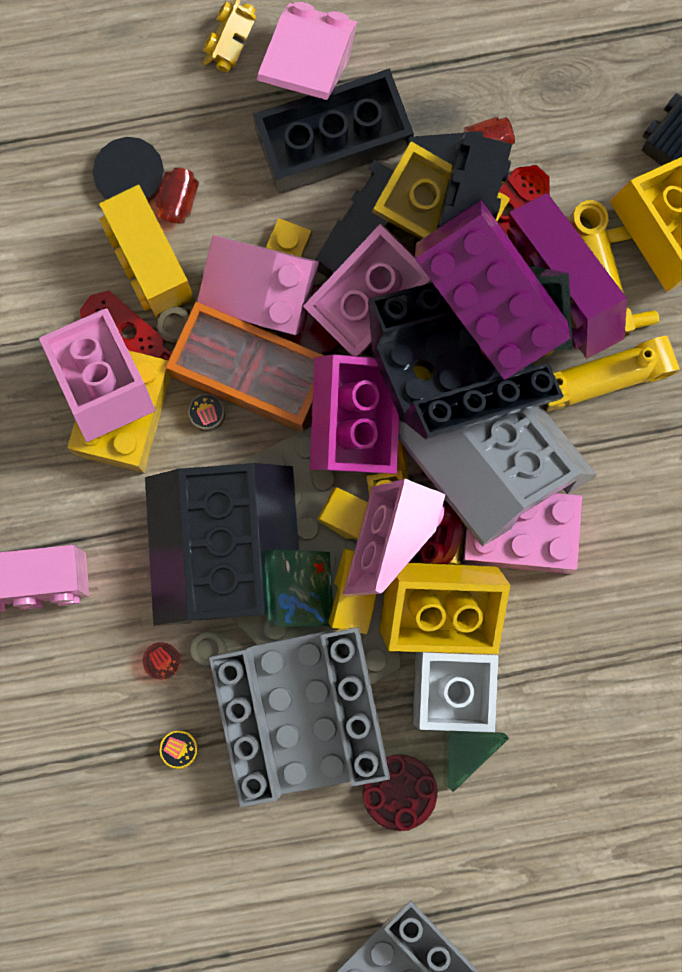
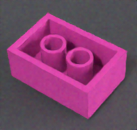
[310,355,399,474]

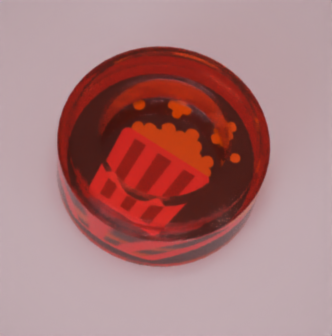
[143,642,181,680]

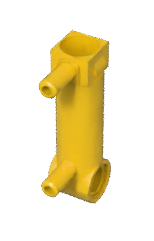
[567,200,660,337]
[544,336,680,412]

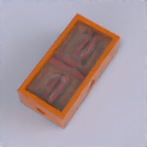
[165,302,324,432]

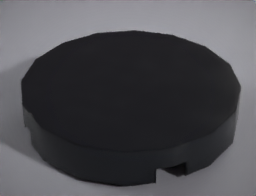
[93,137,165,203]

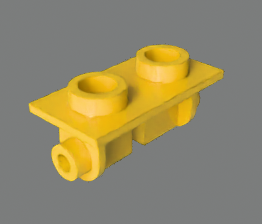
[202,0,256,73]

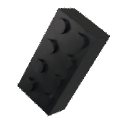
[253,68,414,194]

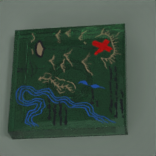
[264,549,333,628]

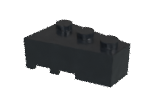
[436,132,513,230]
[315,159,396,278]

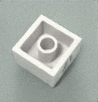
[413,652,498,732]

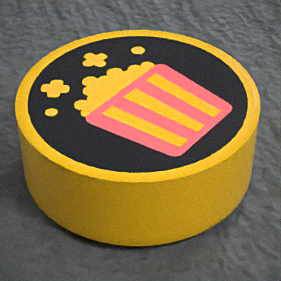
[160,731,198,769]

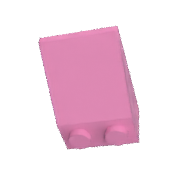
[257,2,357,100]
[303,224,432,357]
[197,235,319,335]
[39,308,156,442]
[343,479,445,597]

